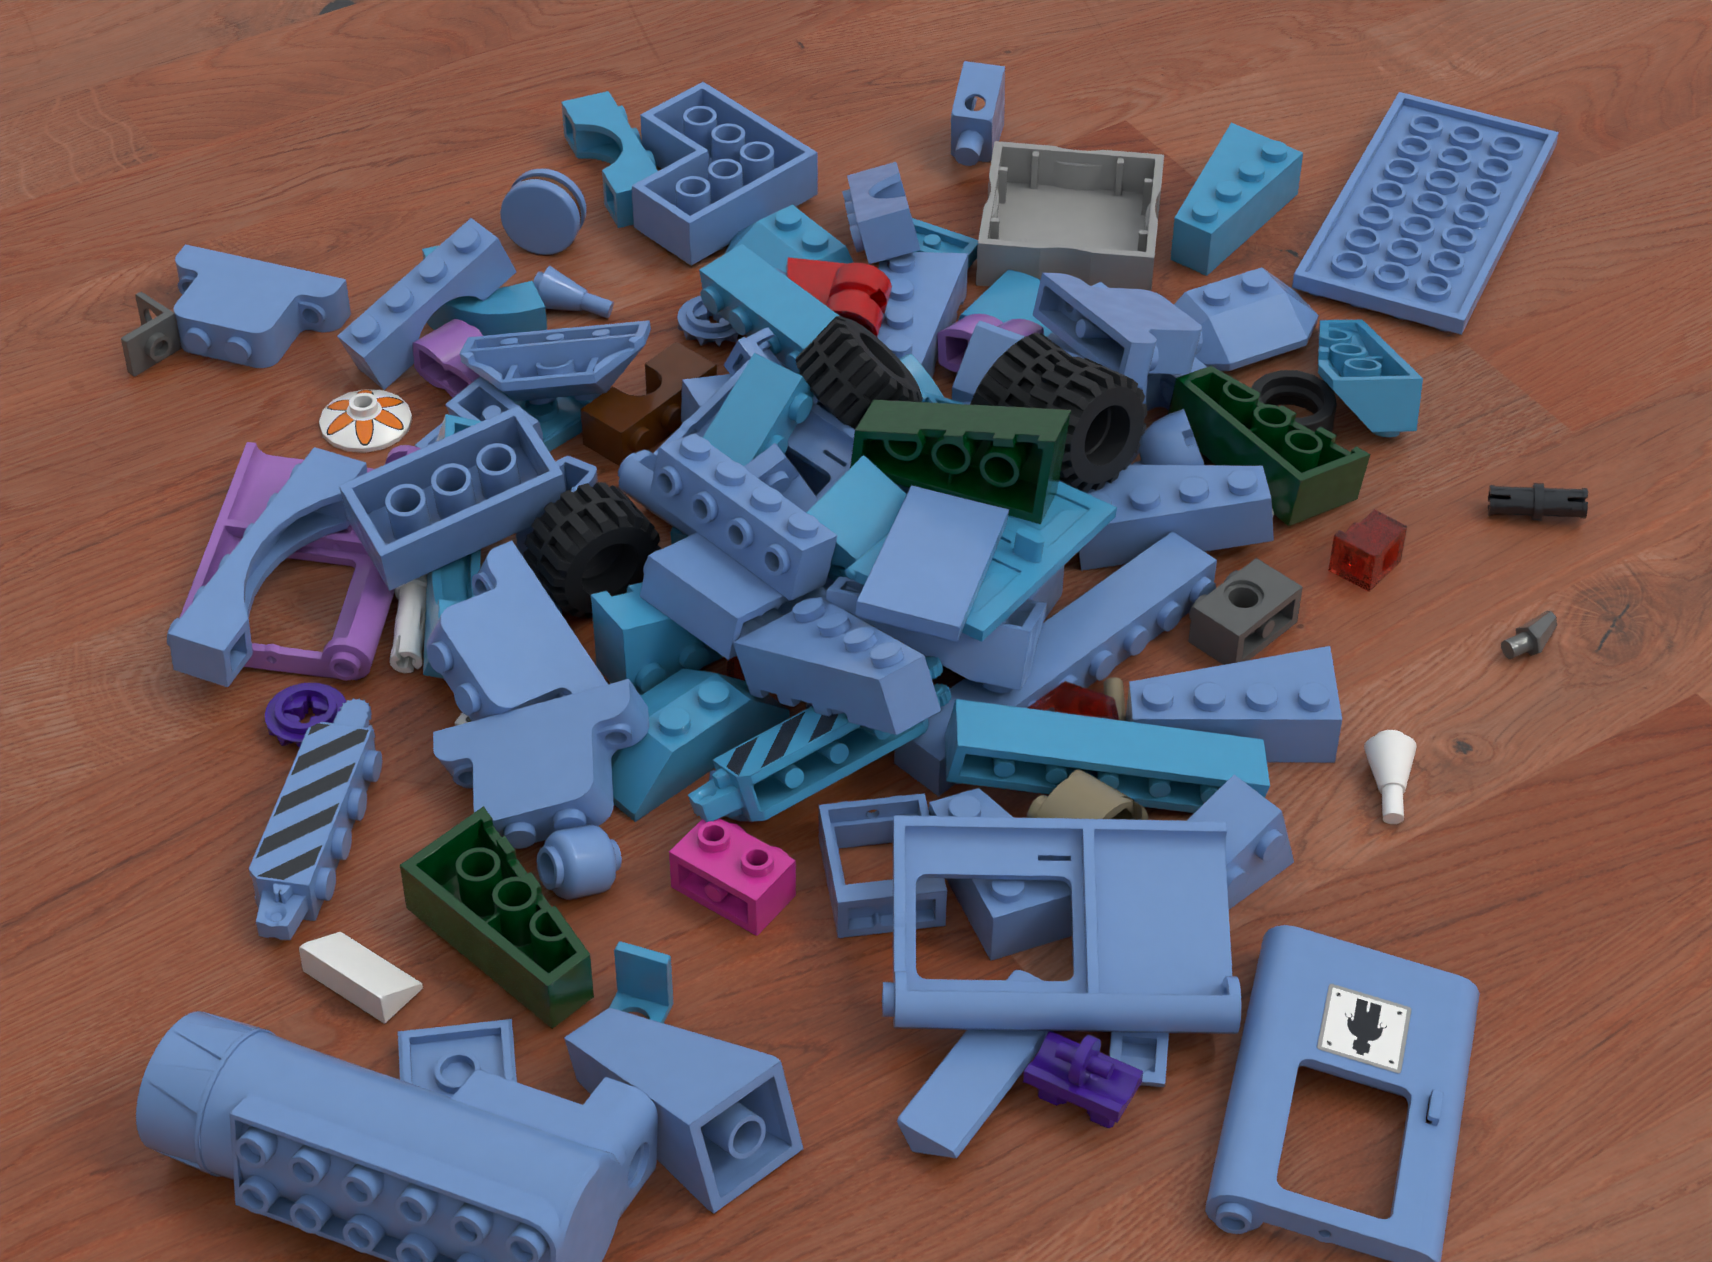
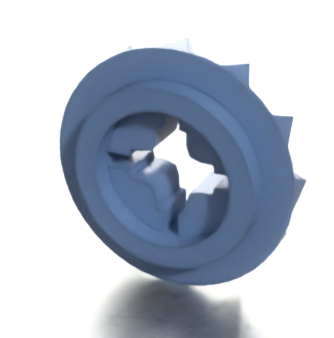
[677,296,739,347]

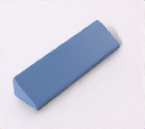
[897,970,1054,1158]

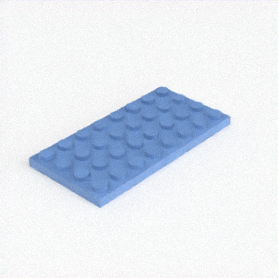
[1292,92,1559,335]

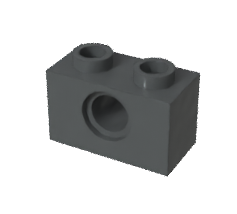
[1188,558,1303,665]

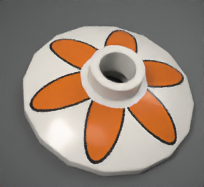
[319,389,412,453]

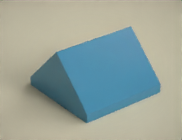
[806,455,907,568]

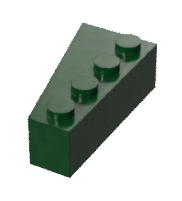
[400,806,594,1029]

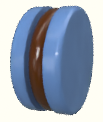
[500,169,586,255]

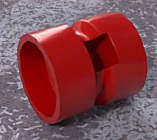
[826,263,892,338]

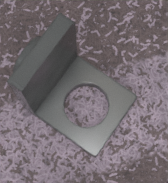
[121,292,182,377]

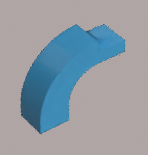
[422,245,547,336]

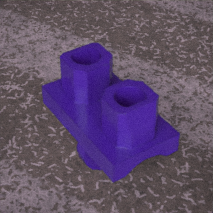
[1023,1031,1143,1128]

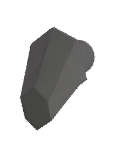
[1501,611,1557,659]

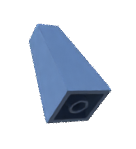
[564,1007,803,1214]

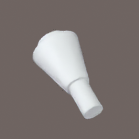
[1364,730,1417,824]

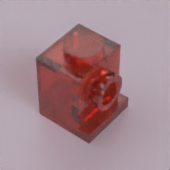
[1328,509,1407,592]

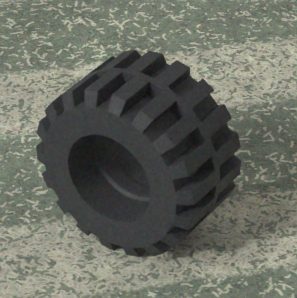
[795,316,923,429]
[970,332,1072,407]
[1024,357,1147,491]
[523,482,661,618]

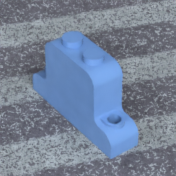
[174,244,351,368]
[1032,273,1203,388]
[426,541,608,721]
[433,679,649,849]

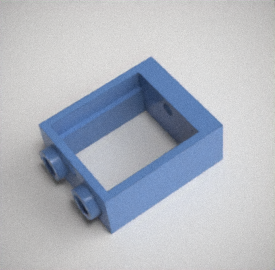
[819,793,947,938]

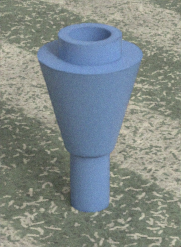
[533,266,614,318]

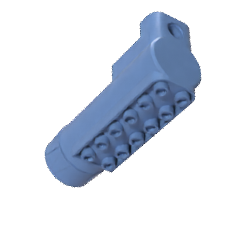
[136,1011,658,1262]

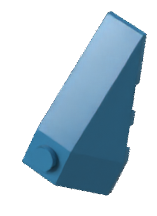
[1318,319,1423,437]

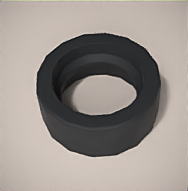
[1251,370,1337,432]

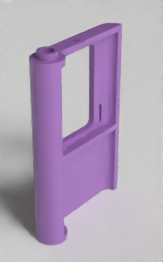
[179,442,420,680]

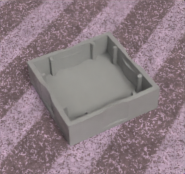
[976,141,1164,291]

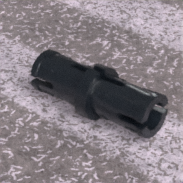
[1488,483,1588,521]

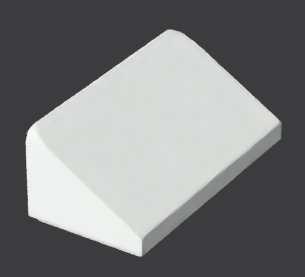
[299,932,423,1024]

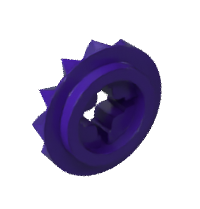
[265,683,346,748]

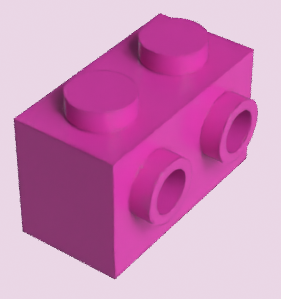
[669,818,796,936]

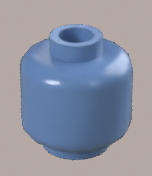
[537,824,622,900]

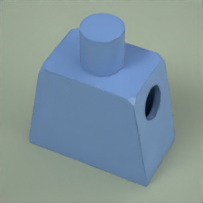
[951,61,1005,166]

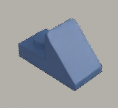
[744,443,818,512]

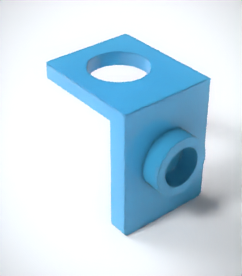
[610,941,674,1023]

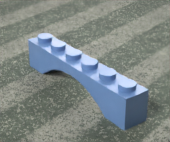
[167,447,367,687]

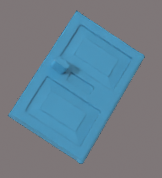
[845,481,1117,642]

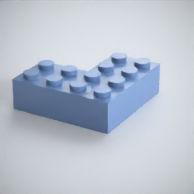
[632,82,818,265]

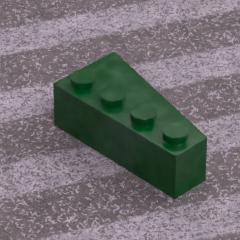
[1168,366,1371,526]
[850,400,1071,524]

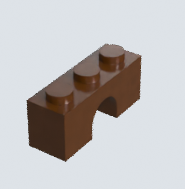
[580,342,717,466]

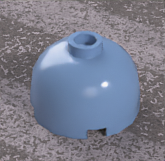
[1133,409,1204,465]

